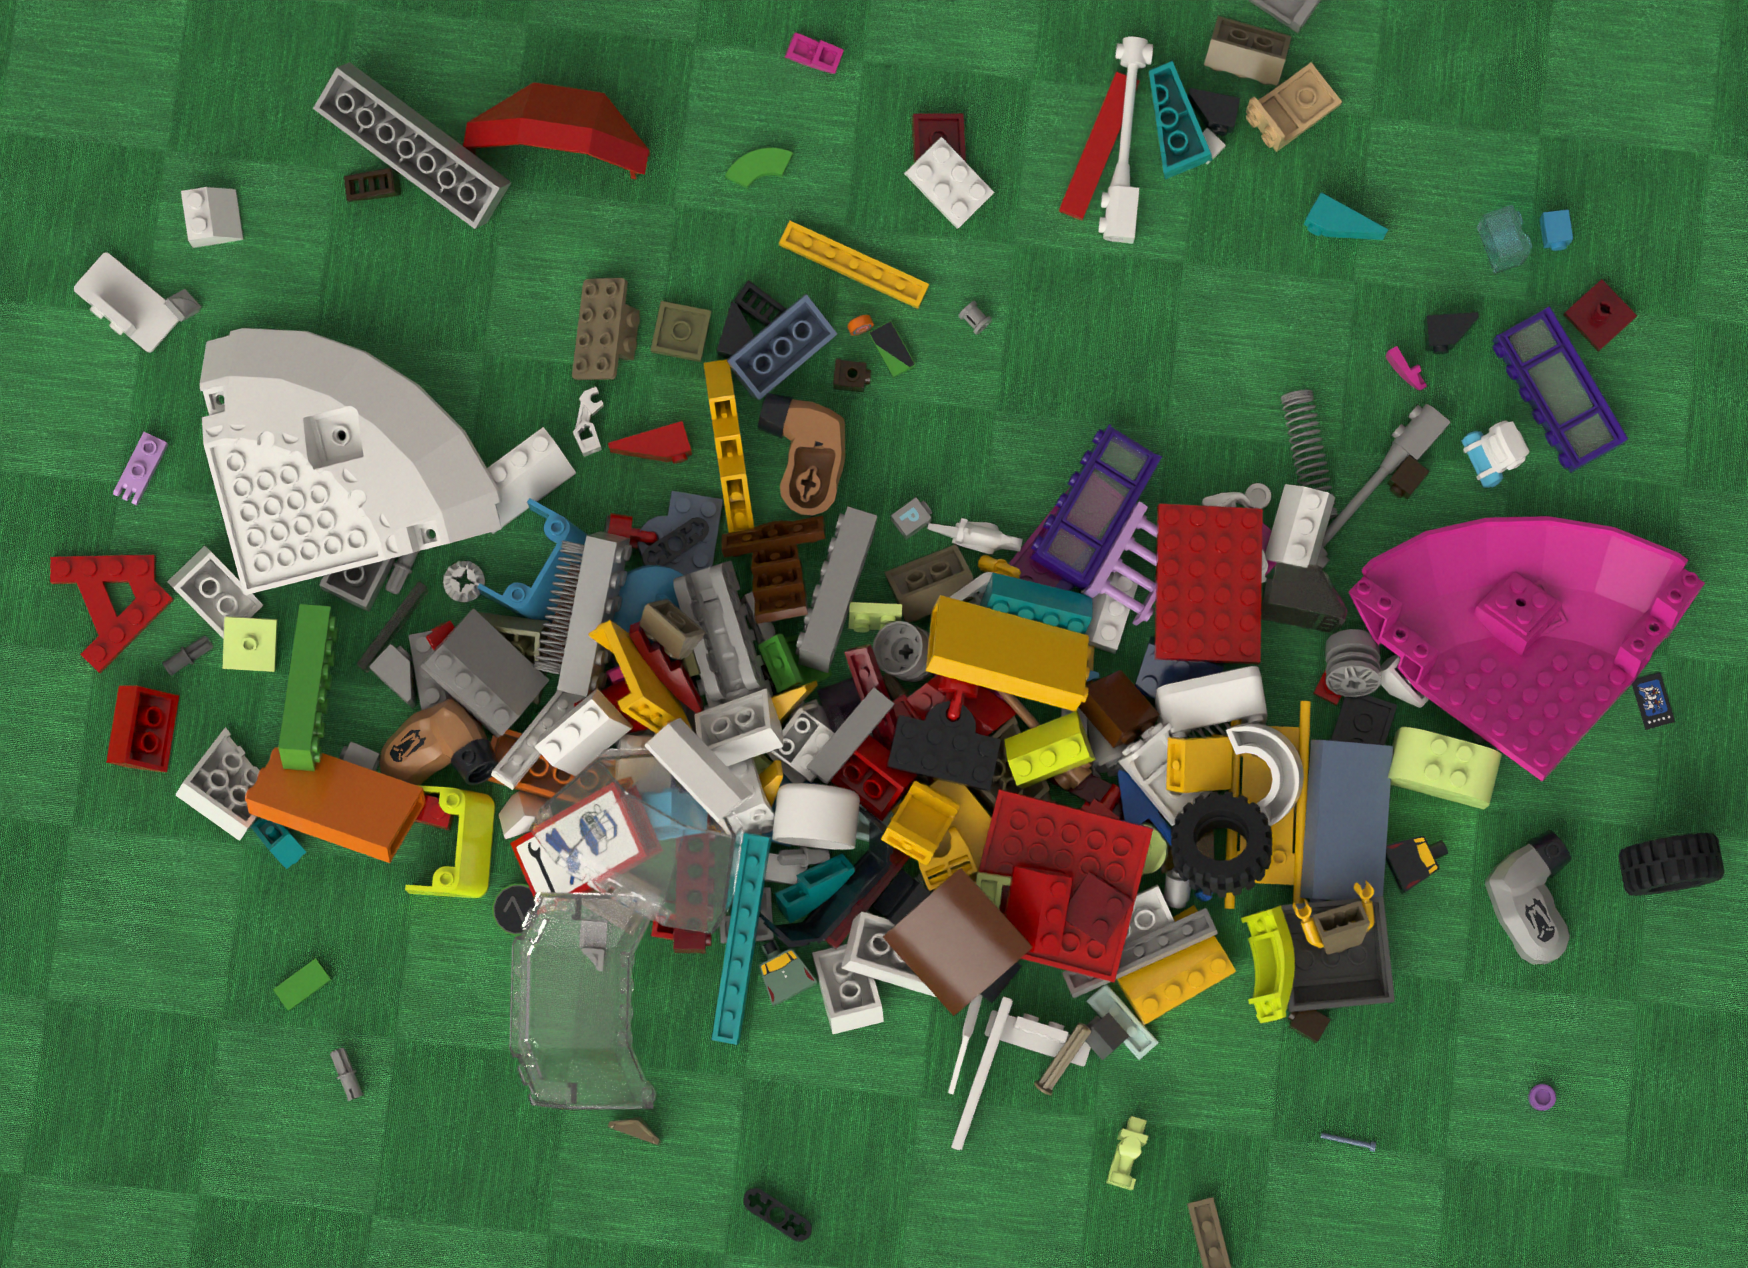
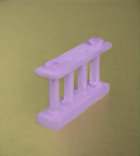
[1084,501,1157,626]

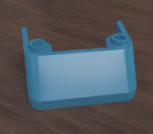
[477,498,588,624]

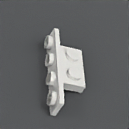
[985,1010,1091,1066]

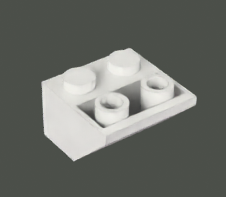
[770,708,834,783]

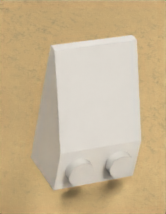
[167,546,263,639]
[812,944,884,1034]

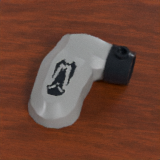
[1485,830,1572,964]

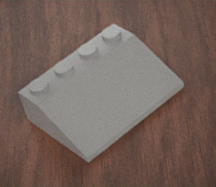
[420,608,549,738]

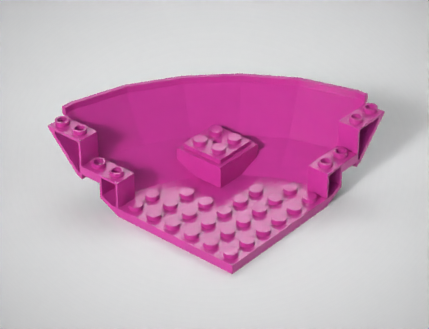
[1348,516,1705,782]

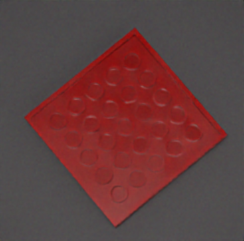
[978,789,1154,983]

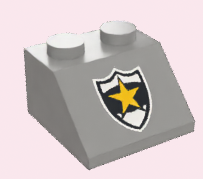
[369,644,416,709]

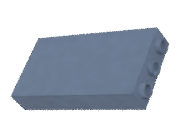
[1300,740,1393,903]

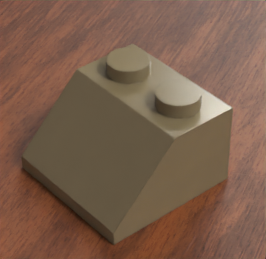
[640,599,706,659]

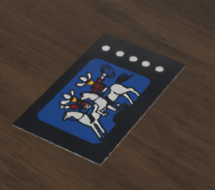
[1632,673,1675,730]

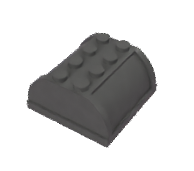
[1277,896,1395,1012]

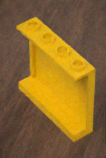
[588,620,692,734]

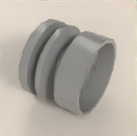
[872,621,932,682]
[1325,629,1381,697]

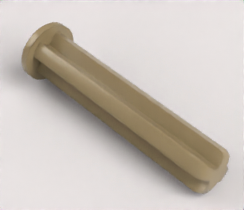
[1034,1023,1091,1095]

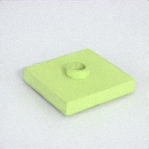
[222,616,278,672]

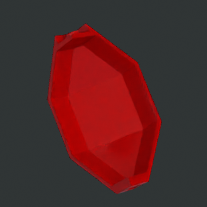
[463,82,650,180]

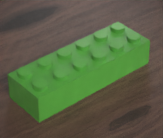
[278,604,339,771]

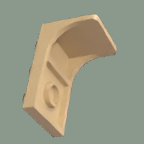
[1246,62,1342,152]

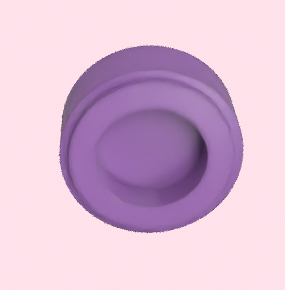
[1528,1084,1556,1111]

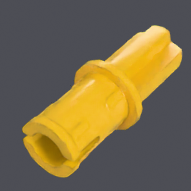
[978,555,1021,579]

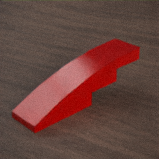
[629,621,703,713]

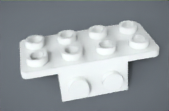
[74,253,180,352]

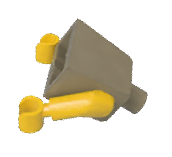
[1293,880,1375,954]

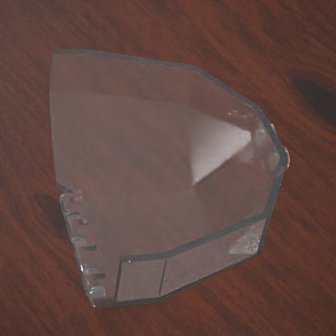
[529,749,743,934]

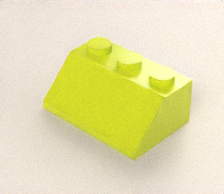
[1004,711,1096,789]

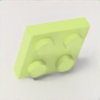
[849,602,902,632]

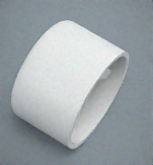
[772,783,860,850]

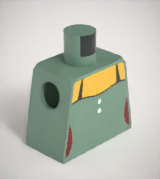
[759,940,817,1007]

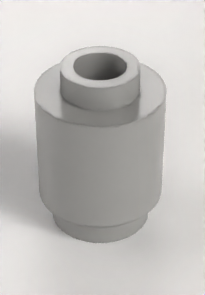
[1163,867,1191,908]

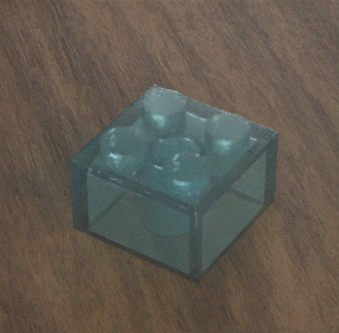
[1477,204,1532,274]

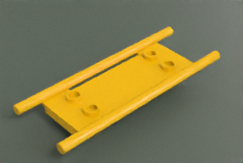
[1224,701,1311,909]

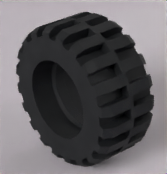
[1171,791,1272,897]
[1618,832,1725,896]

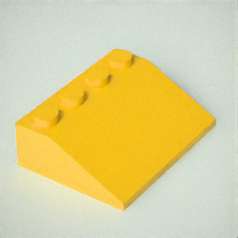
[1116,905,1236,1025]

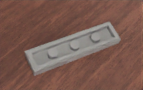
[806,688,894,784]

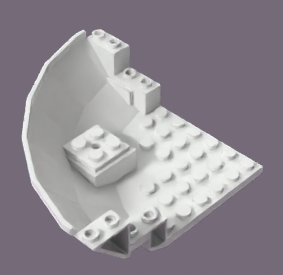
[200,328,502,595]

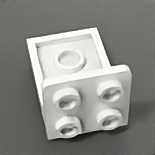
[1118,722,1212,826]
[715,757,775,843]

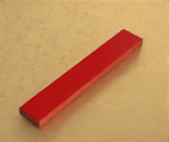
[1059,72,1140,221]

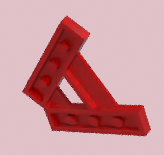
[50,555,174,673]

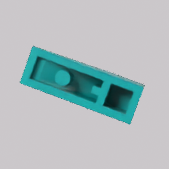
[1304,193,1389,240]

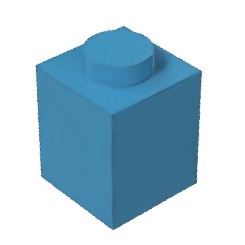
[1539,209,1573,251]

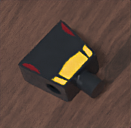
[1385,836,1448,894]

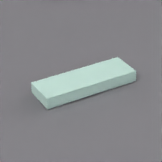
[1086,984,1159,1060]

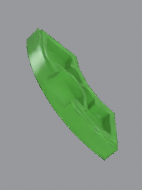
[725,148,793,189]

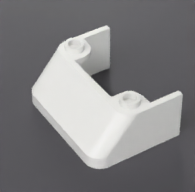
[1155,666,1268,739]

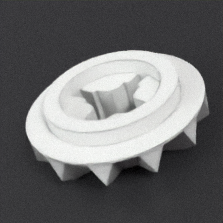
[443,561,485,602]

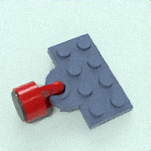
[604,491,723,575]

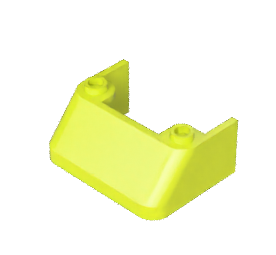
[405,785,495,898]

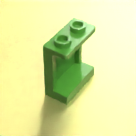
[758,631,832,693]

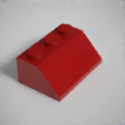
[106,686,179,772]
[830,735,917,821]
[1005,866,1073,956]

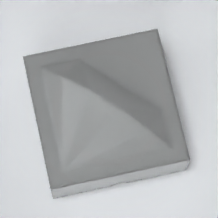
[164,289,202,322]

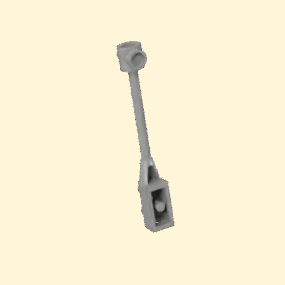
[1302,404,1450,576]

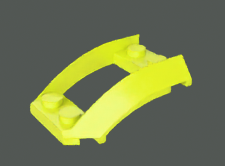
[1241,906,1295,1023]

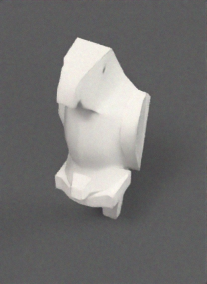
[927,518,1023,554]

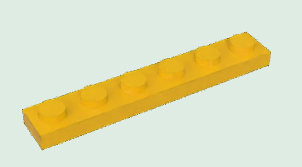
[779,221,929,309]

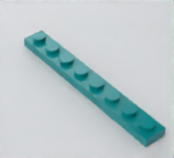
[712,832,772,1045]

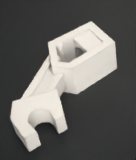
[573,387,604,457]

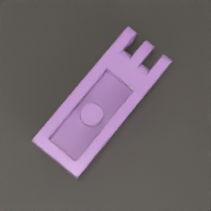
[113,432,168,505]

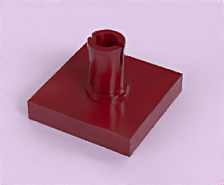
[1563,279,1637,352]

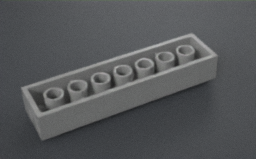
[313,62,512,229]

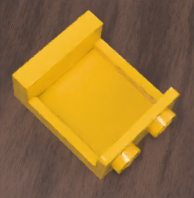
[1166,734,1233,793]
[881,781,960,866]

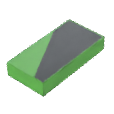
[868,321,916,378]

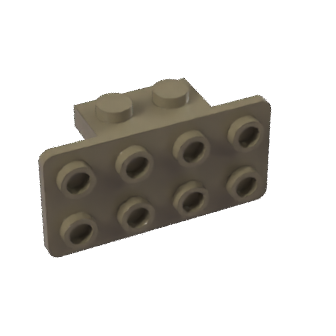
[572,278,640,380]

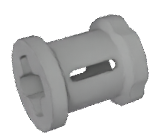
[958,301,992,335]

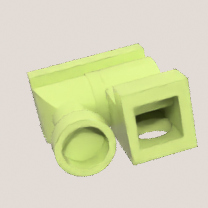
[1106,1116,1148,1191]

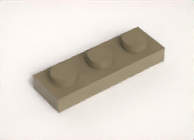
[1187,1197,1231,1268]

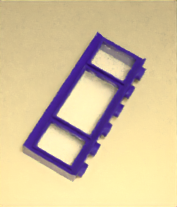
[1492,306,1628,473]
[1030,424,1162,591]

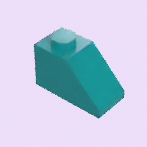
[250,818,306,869]

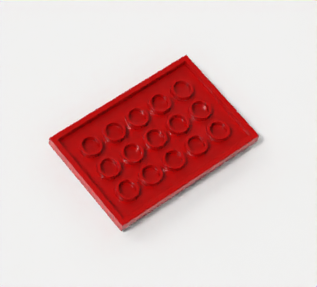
[1154,504,1263,664]

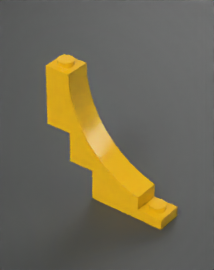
[704,359,754,533]

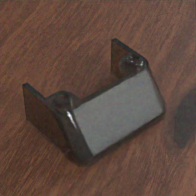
[1261,562,1348,633]

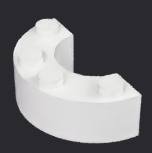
[1226,723,1304,826]

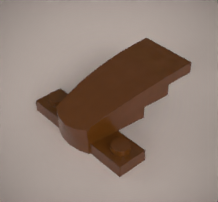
[722,516,826,624]

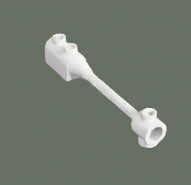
[1098,37,1153,244]

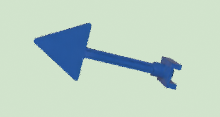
[1117,770,1213,902]

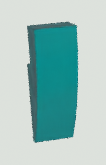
[775,853,855,923]

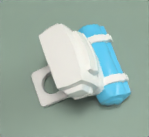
[1461,421,1529,488]

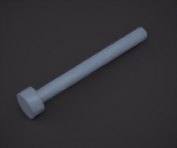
[1320,1133,1376,1152]

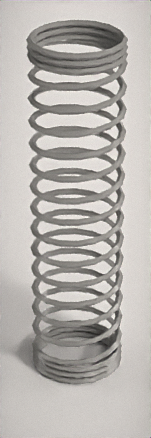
[1280,389,1338,519]
[533,540,585,675]

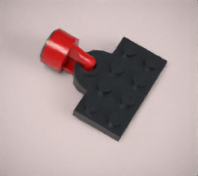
[887,675,1001,792]

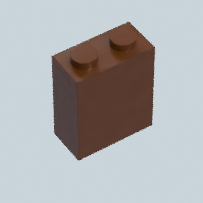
[1078,670,1160,748]

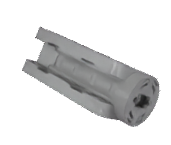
[673,561,774,704]

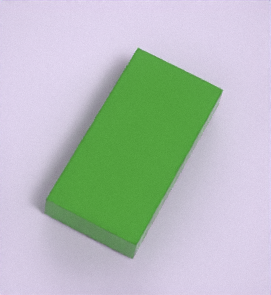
[273,958,332,1011]

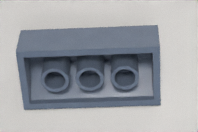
[727,294,837,400]

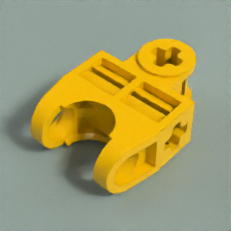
[918,826,978,891]

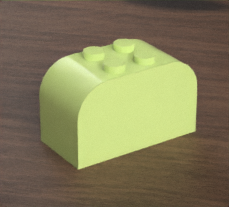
[1388,727,1502,810]

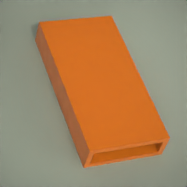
[245,747,426,863]

